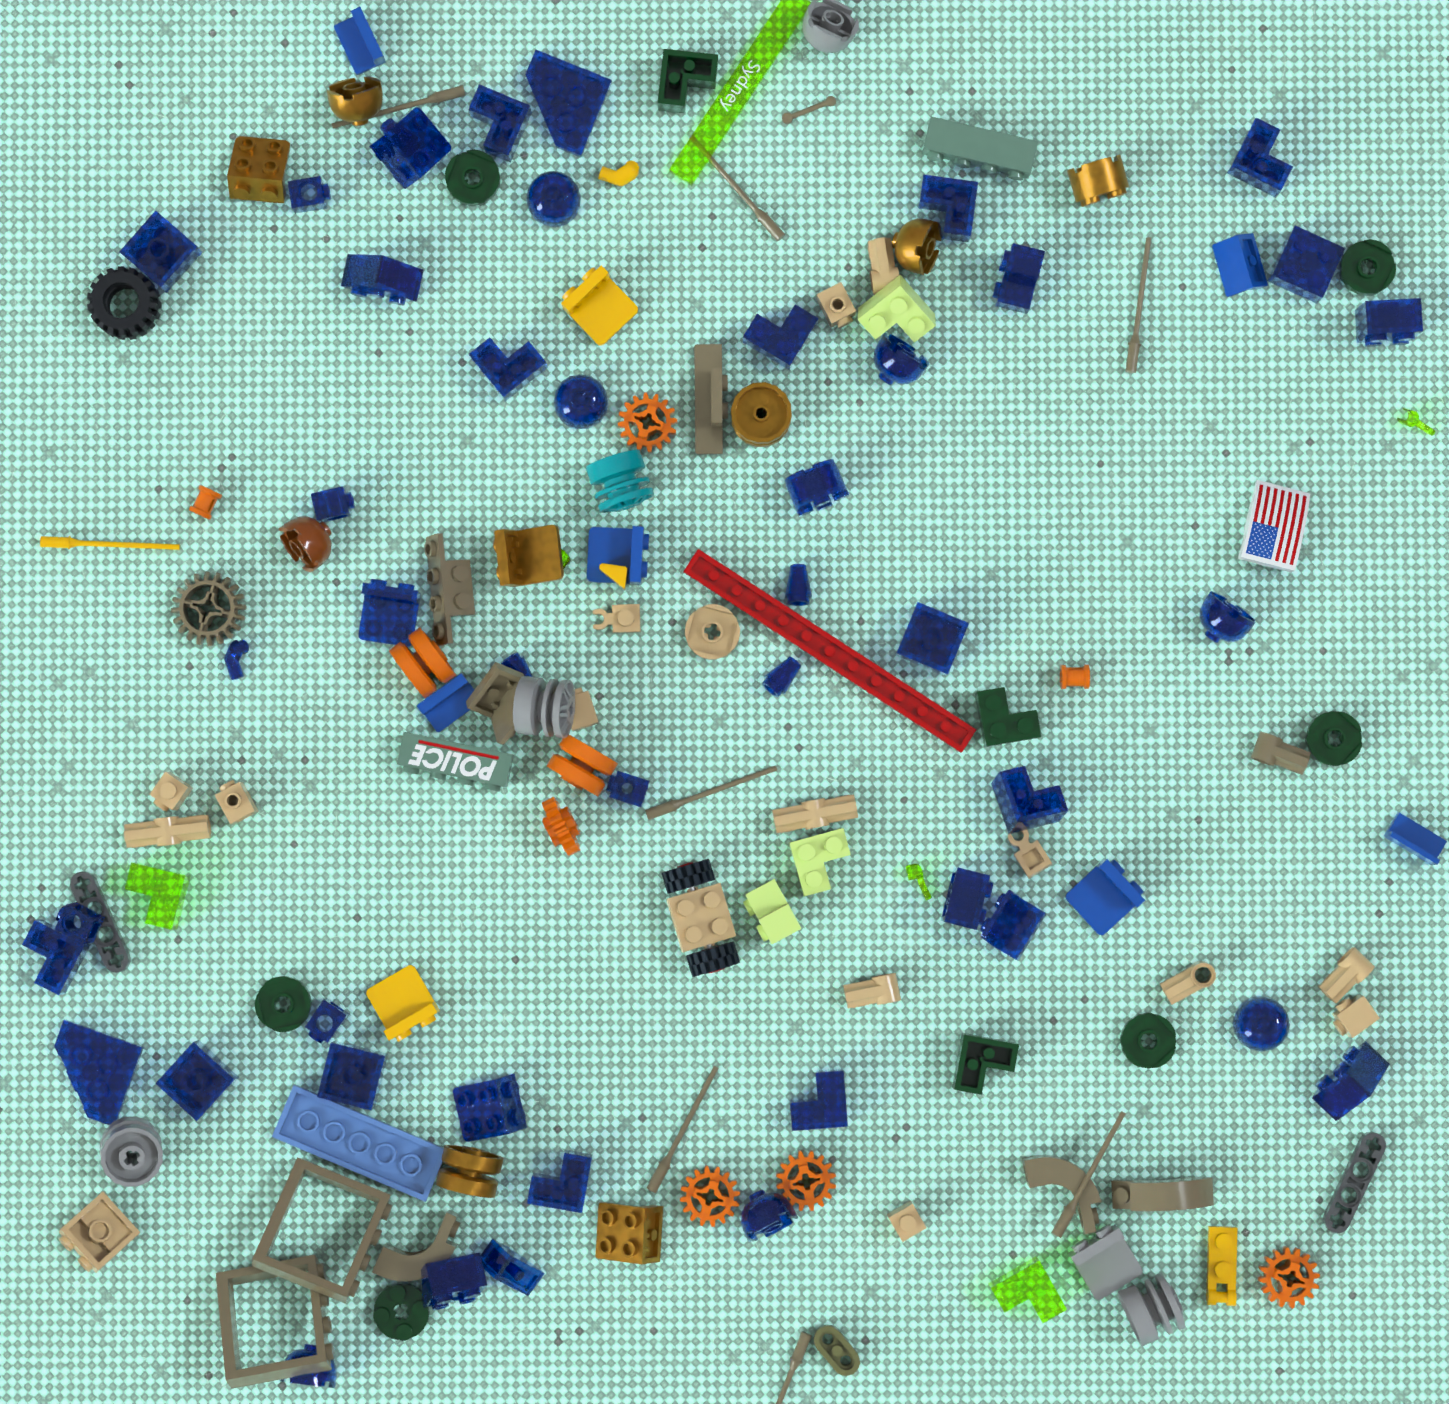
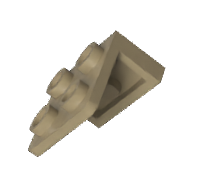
[466,662,524,745]

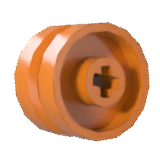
[389,627,457,699]
[547,734,618,797]

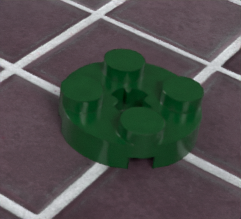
[445,149,501,206]
[1339,239,1396,296]
[1305,711,1362,766]
[255,976,312,1032]
[1119,1012,1176,1069]
[373,1283,430,1341]

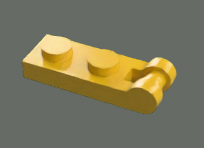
[1206,1226,1238,1306]

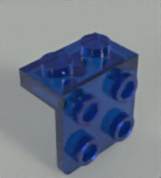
[369,107,451,189]
[358,579,421,647]
[980,890,1046,961]
[453,1073,527,1142]

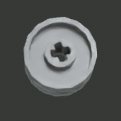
[100,1116,163,1187]

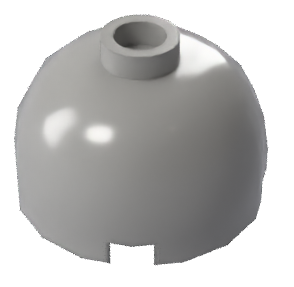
[802,0,859,53]

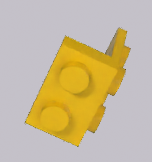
[561,265,638,346]
[366,965,440,1042]

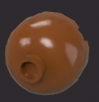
[279,516,332,573]

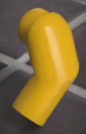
[598,160,639,186]

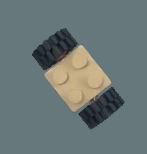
[661,859,740,977]

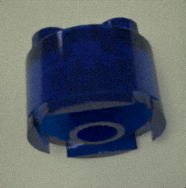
[784,459,850,517]

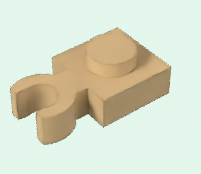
[593,604,641,633]
[1008,826,1052,879]

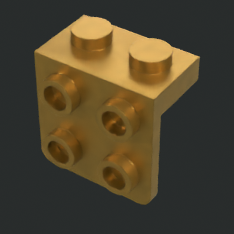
[227,136,290,203]
[493,525,564,587]

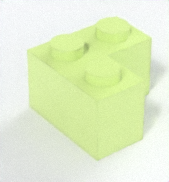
[858,275,936,343]
[789,828,851,896]
[743,879,801,944]

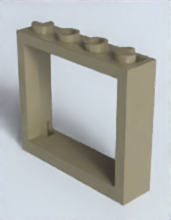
[252,1157,393,1304]
[216,1254,335,1389]

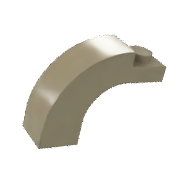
[1021,1155,1101,1234]
[1111,1176,1214,1211]
[372,1210,461,1281]

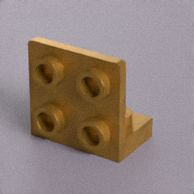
[596,1202,663,1265]

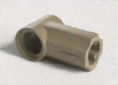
[1250,731,1311,775]

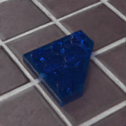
[525,50,612,158]
[54,1019,144,1125]

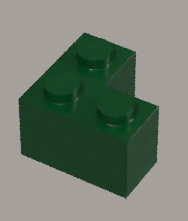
[657,49,718,113]
[975,687,1042,747]
[952,1033,1019,1095]

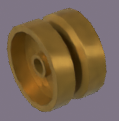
[731,382,792,447]
[436,1145,504,1198]

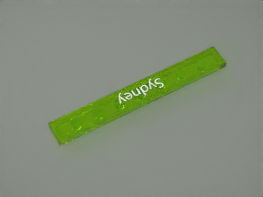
[669,0,811,186]

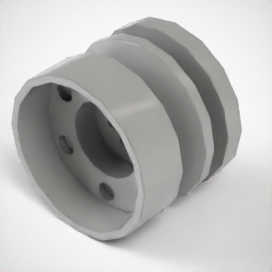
[513,676,575,738]
[1118,1273,1186,1346]

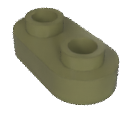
[814,1324,860,1376]

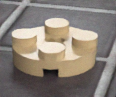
[685,604,740,660]

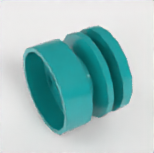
[585,449,654,513]

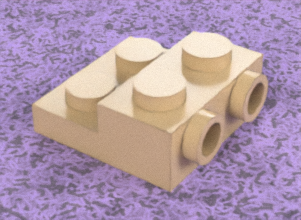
[59,1192,140,1273]

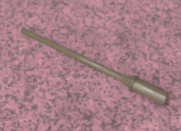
[332,85,466,129]
[689,135,785,242]
[1125,237,1152,373]
[645,765,777,820]
[646,1066,719,1193]
[1051,1111,1126,1238]
[776,1331,812,1404]

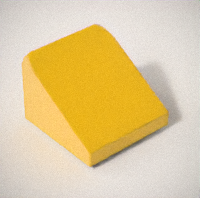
[599,563,628,590]

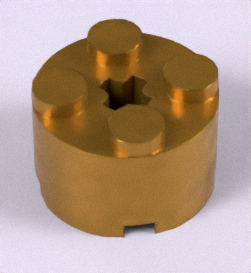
[1067,155,1129,207]

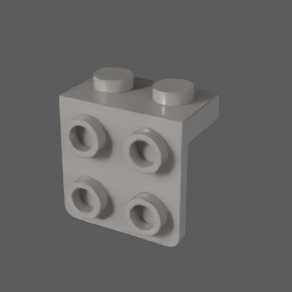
[1068,1224,1143,1300]

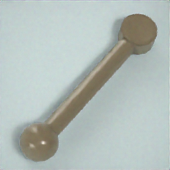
[782,96,836,124]

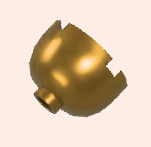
[327,77,383,126]
[892,218,942,275]

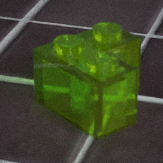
[124,862,191,930]
[988,1257,1067,1323]

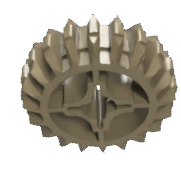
[171,571,247,646]

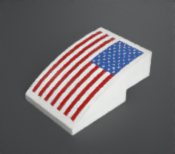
[1238,480,1310,573]

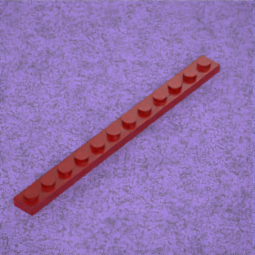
[683,549,977,753]

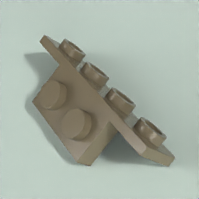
[694,344,728,454]
[424,533,475,646]

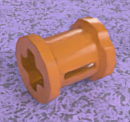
[189,485,222,520]
[1060,664,1090,689]

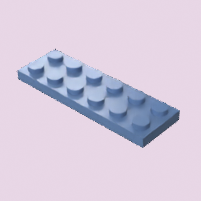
[272,1085,444,1202]

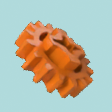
[618,392,678,454]
[542,797,581,856]
[776,1150,836,1211]
[680,1165,740,1227]
[1258,1246,1320,1309]

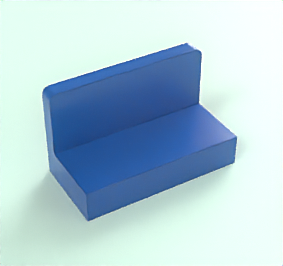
[334,7,386,75]
[1212,233,1268,297]
[416,673,474,732]
[1384,812,1447,865]

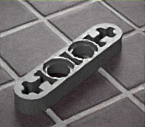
[70,871,131,973]
[1323,1131,1386,1233]

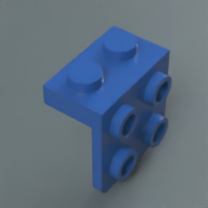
[587,526,649,585]
[1065,859,1145,935]

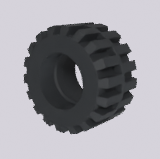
[87,266,162,340]

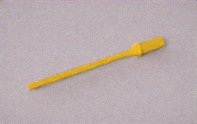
[40,536,180,550]

